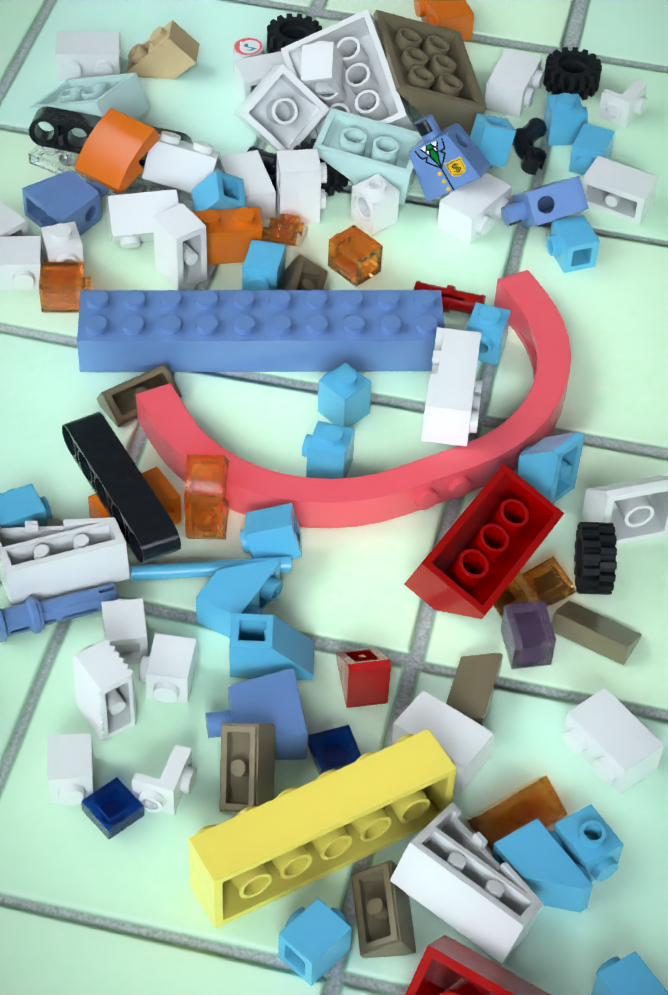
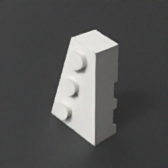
[421,327,483,447]
[0,517,130,606]
[390,802,544,964]

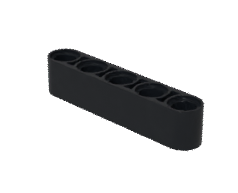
[29,107,193,166]
[62,411,181,565]

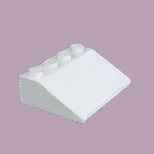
[281,9,417,139]

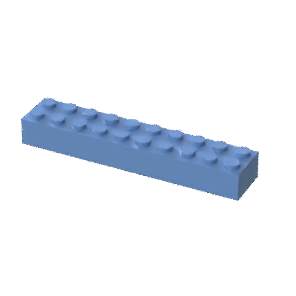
[77,290,445,372]

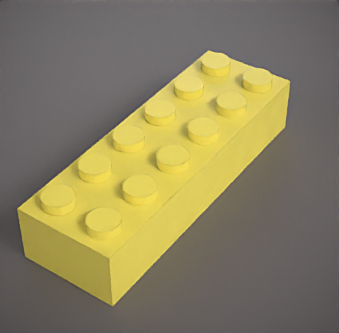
[188,728,457,929]

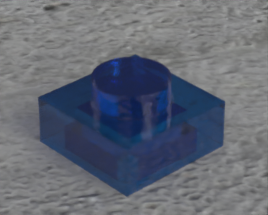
[308,725,361,776]
[81,777,144,840]

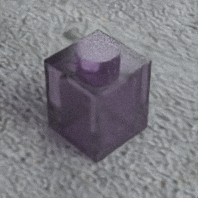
[500,601,556,669]

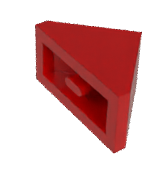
[336,648,391,708]

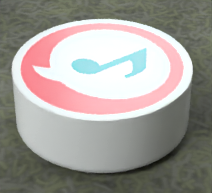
[233,37,264,60]

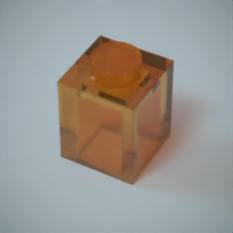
[328,225,383,287]
[39,262,92,313]

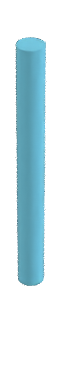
[130,556,292,581]

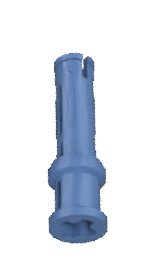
[0,582,119,643]

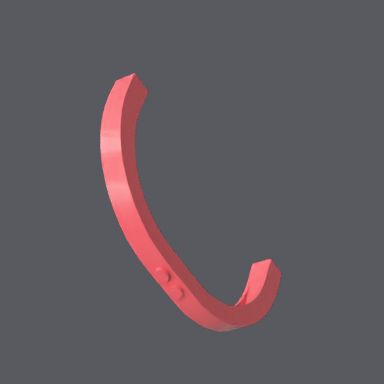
[136,270,571,528]

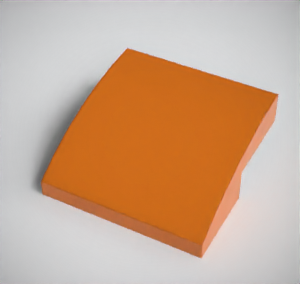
[74,108,160,194]

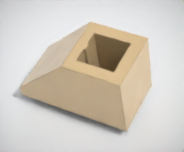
[126,20,200,80]

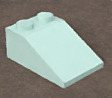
[29,73,150,137]
[313,108,422,205]

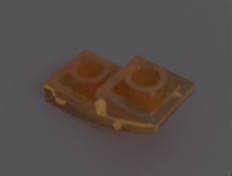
[261,214,308,247]
[184,454,230,540]

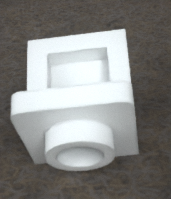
[598,79,649,129]
[132,744,197,815]

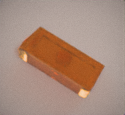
[467,775,567,852]

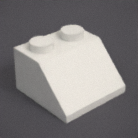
[233,64,330,151]
[581,475,668,545]

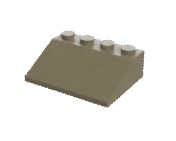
[373,10,487,137]

